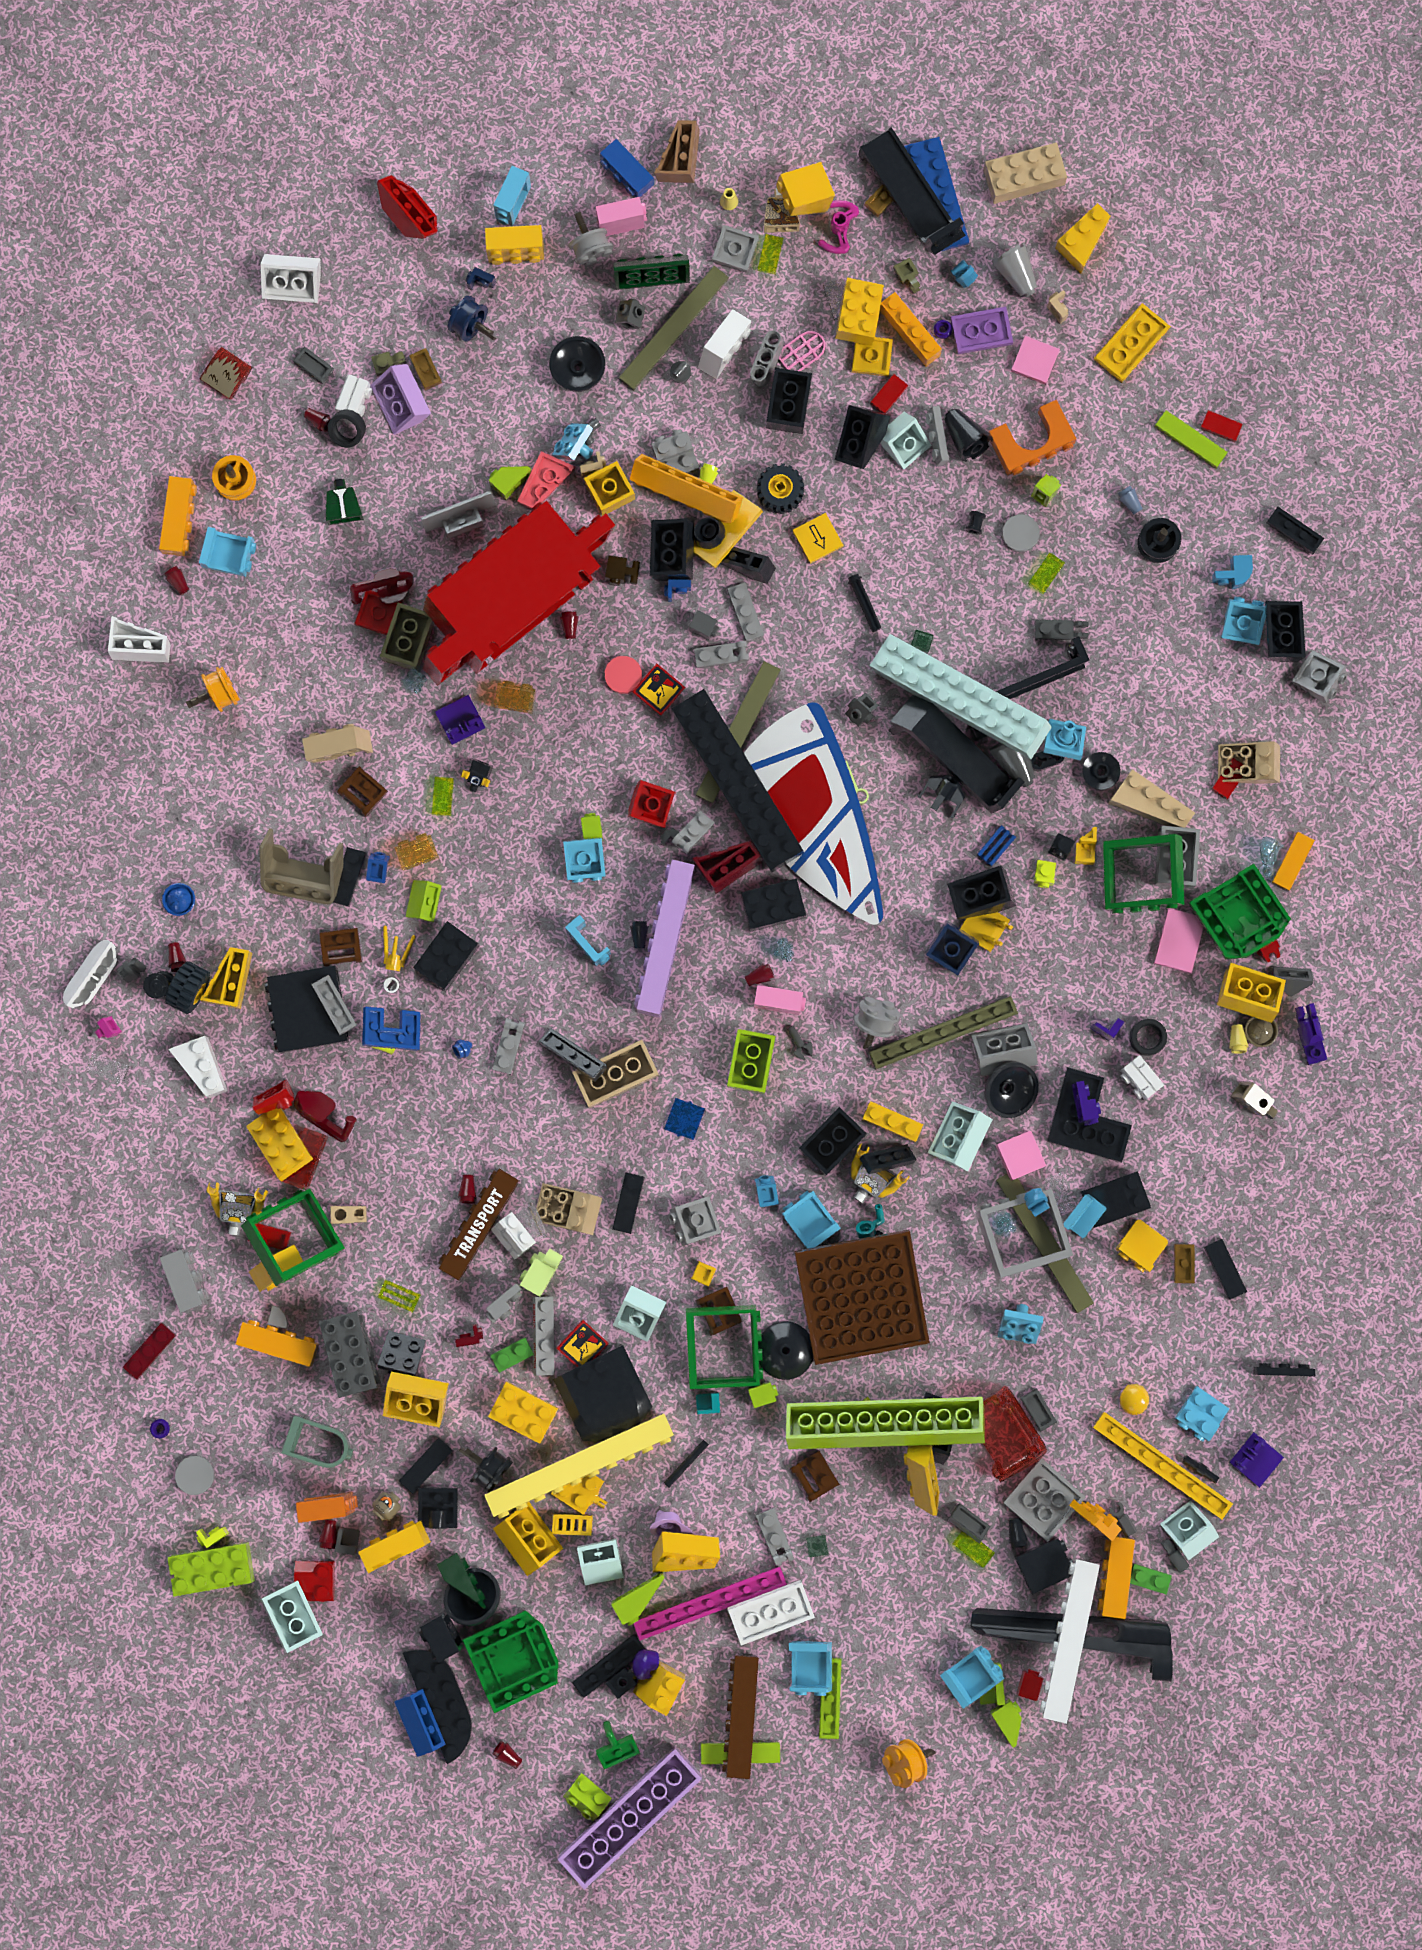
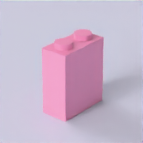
[596,197,647,236]
[754,985,806,1015]

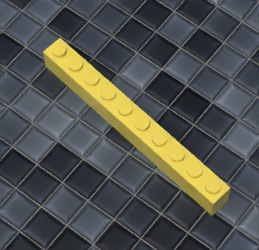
[484,1414,674,1519]

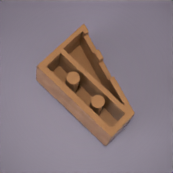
[654,120,700,183]

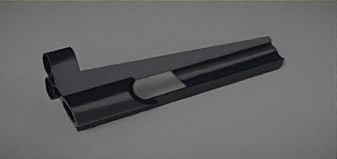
[971,1608,1173,1682]

